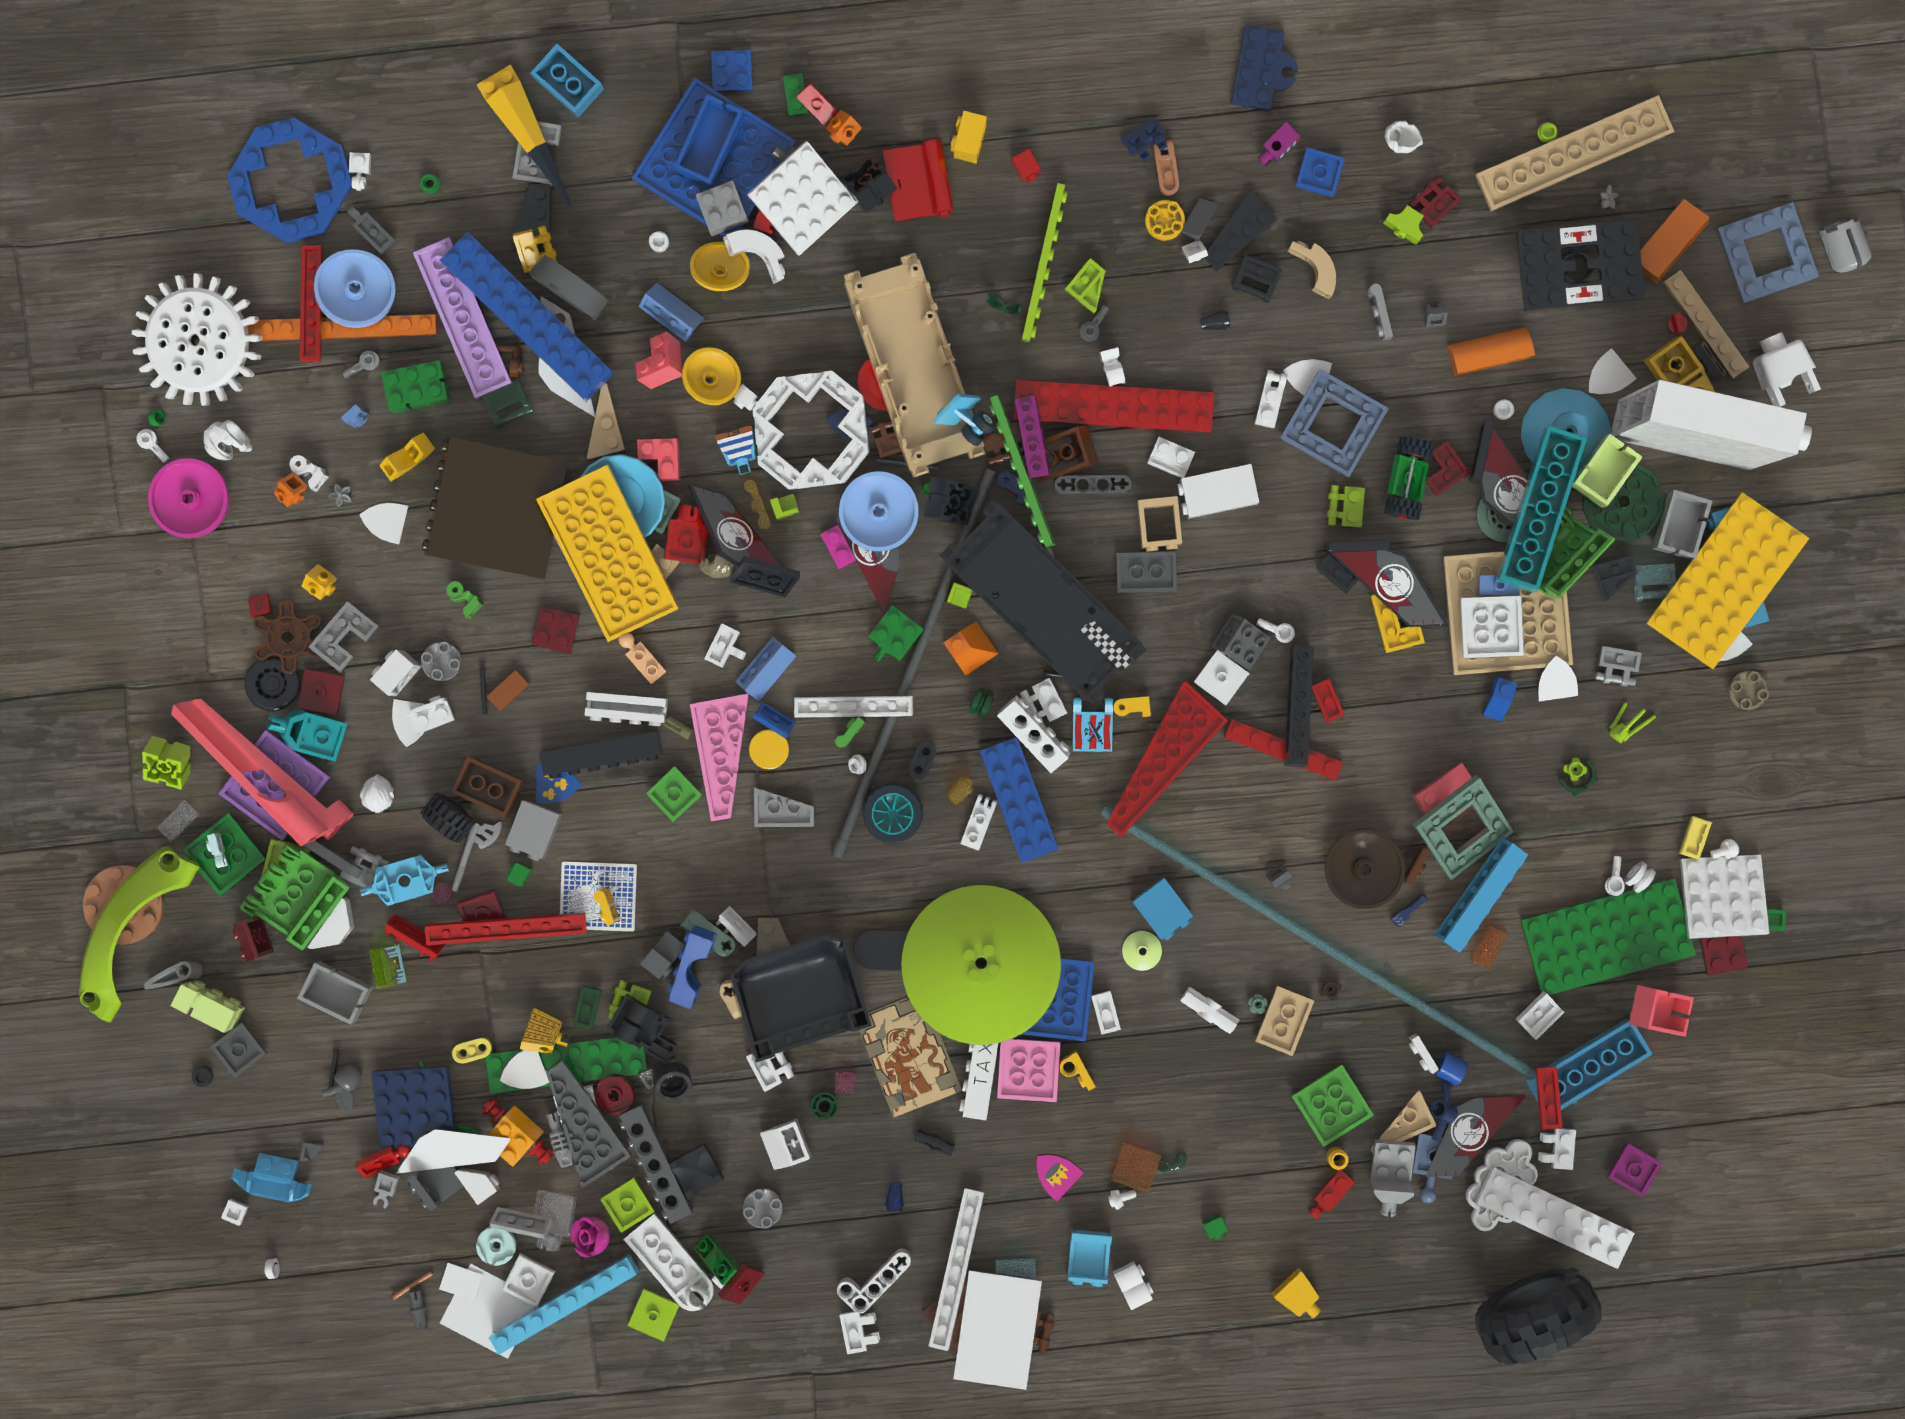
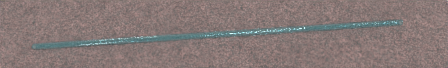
[1100,806,1579,1105]

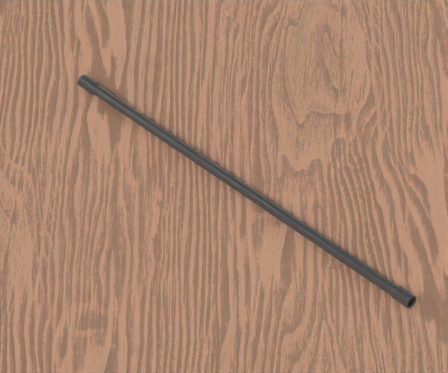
[831,469,997,859]

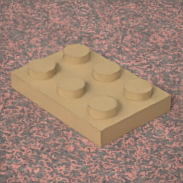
[1255,986,1314,1056]

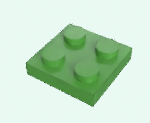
[646,766,702,822]

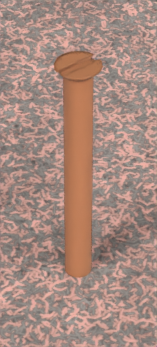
[391,1271,433,1301]

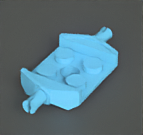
[360,854,449,906]

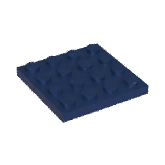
[371,1066,457,1150]

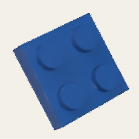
[711,50,753,92]
[1295,147,1345,198]

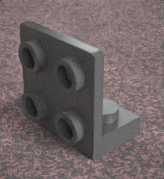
[1211,613,1270,671]

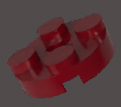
[594,1074,635,1115]

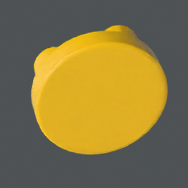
[1145,200,1185,241]
[749,730,789,769]

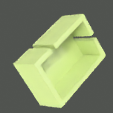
[1572,434,1642,508]
[171,980,245,1033]

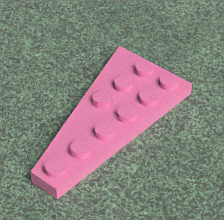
[690,694,749,821]

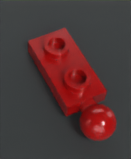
[355,1144,413,1179]

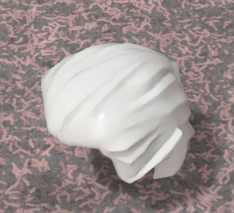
[1385,120,1423,153]
[360,774,394,813]

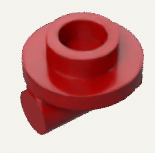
[1667,312,1688,334]

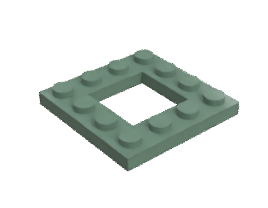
[1413,775,1514,880]

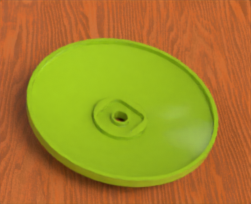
[901,885,1061,1045]

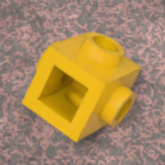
[302,564,337,600]

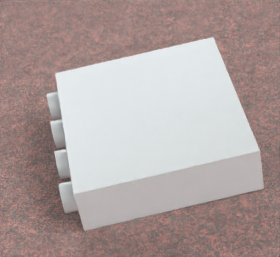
[1611,380,1812,470]

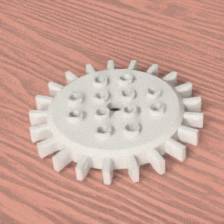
[132,273,263,406]

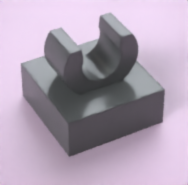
[1425,303,1448,328]
[1266,864,1292,891]

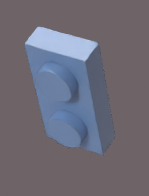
[341,404,370,428]

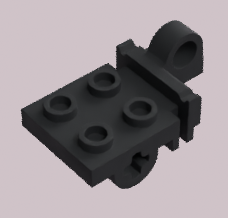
[606,994,677,1063]

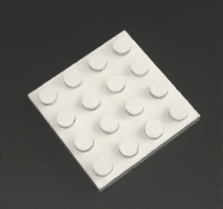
[747,141,857,256]
[1680,855,1769,939]

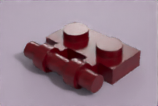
[1408,176,1461,228]

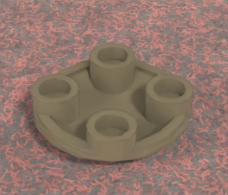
[1729,671,1769,710]

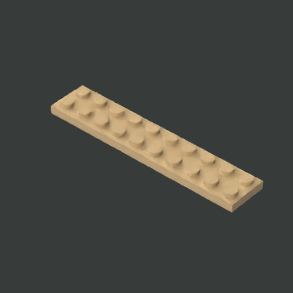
[1475,95,1675,211]

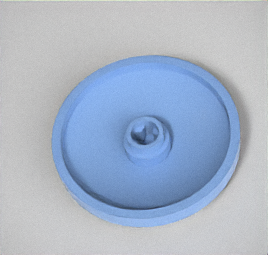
[314,249,395,328]
[839,471,919,552]

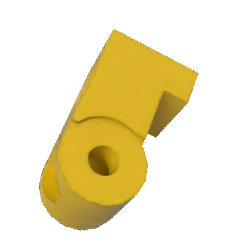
[1113,696,1151,717]

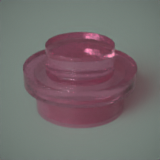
[432,883,452,903]

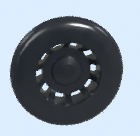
[244,656,300,711]

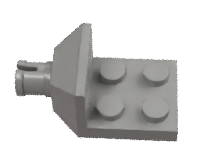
[1370,1140,1416,1217]

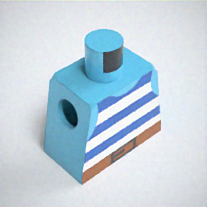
[715,425,756,475]

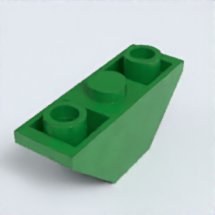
[694,1233,739,1285]

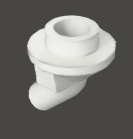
[1710,839,1739,859]
[1108,1190,1136,1210]

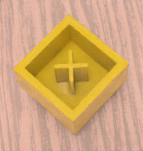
[951,111,987,164]

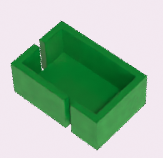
[381,360,452,414]

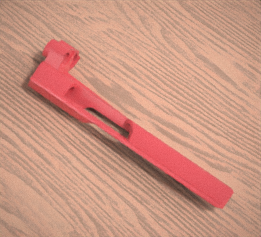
[171,699,354,846]

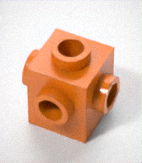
[826,110,862,146]
[274,472,308,507]

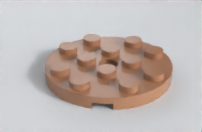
[83,865,164,945]

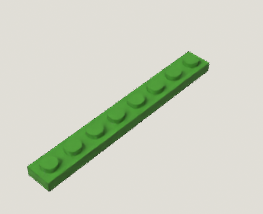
[989,395,1055,548]

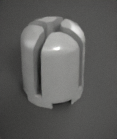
[1819,216,1872,273]

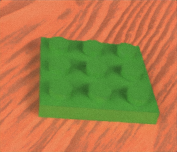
[1291,1064,1374,1147]

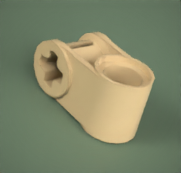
[720,980,740,1019]

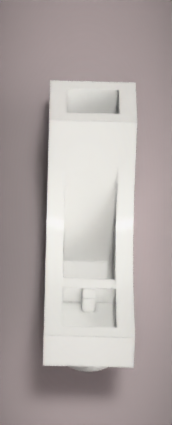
[723,230,785,284]

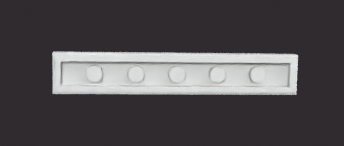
[794,696,913,718]

